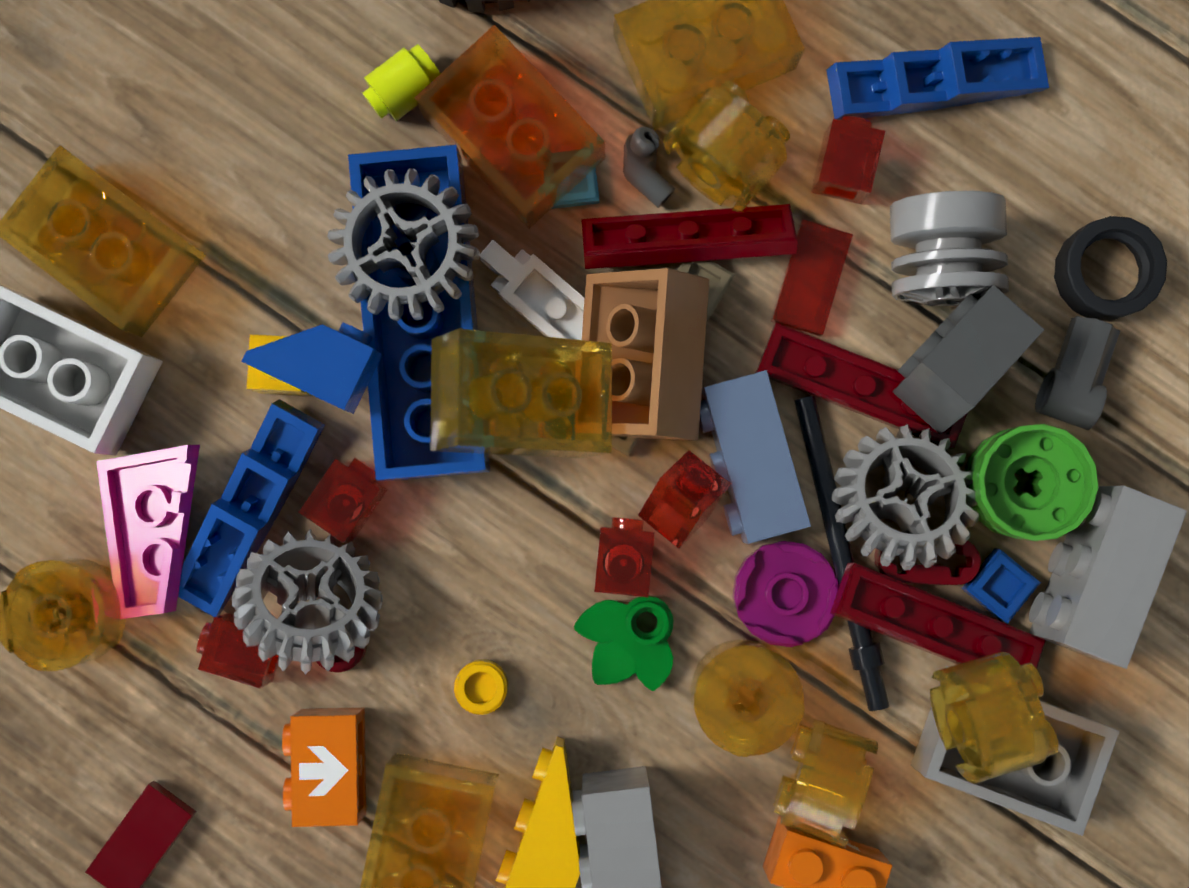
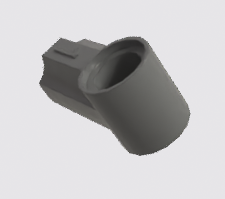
[1035,316,1120,430]

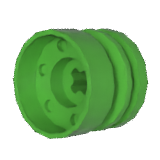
[964,424,1099,541]

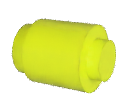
[362,44,443,121]

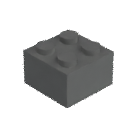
[893,285,1044,434]

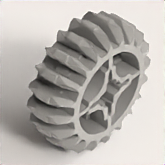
[328,168,480,321]
[832,424,979,570]
[232,529,383,675]

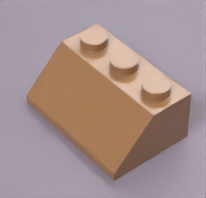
[575,268,709,441]

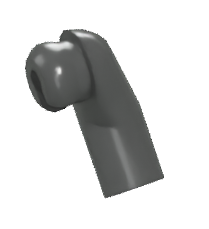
[623,127,675,208]

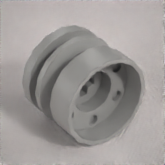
[890,191,1009,306]

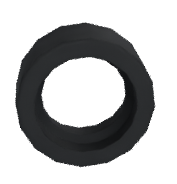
[1054,216,1167,321]

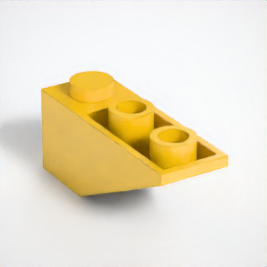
[495,736,580,888]

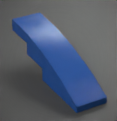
[826,37,1049,121]
[178,399,325,618]

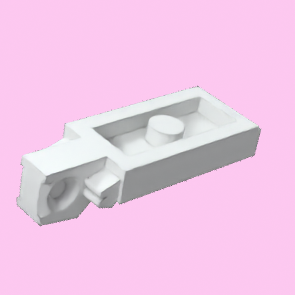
[479,240,585,365]

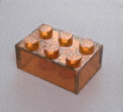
[415,25,606,229]

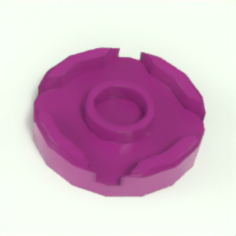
[732,541,839,647]

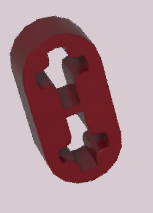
[874,540,981,585]

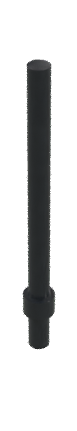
[794,396,890,711]

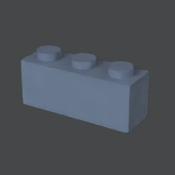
[699,370,811,544]

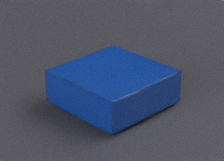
[962,548,1041,624]

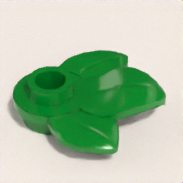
[574,595,674,691]

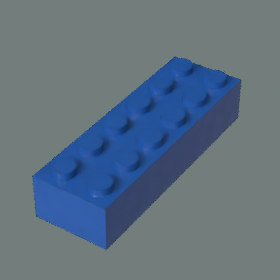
[348,145,491,482]

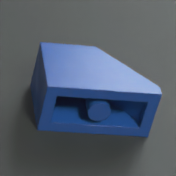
[241,322,382,414]

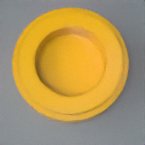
[454,659,508,715]

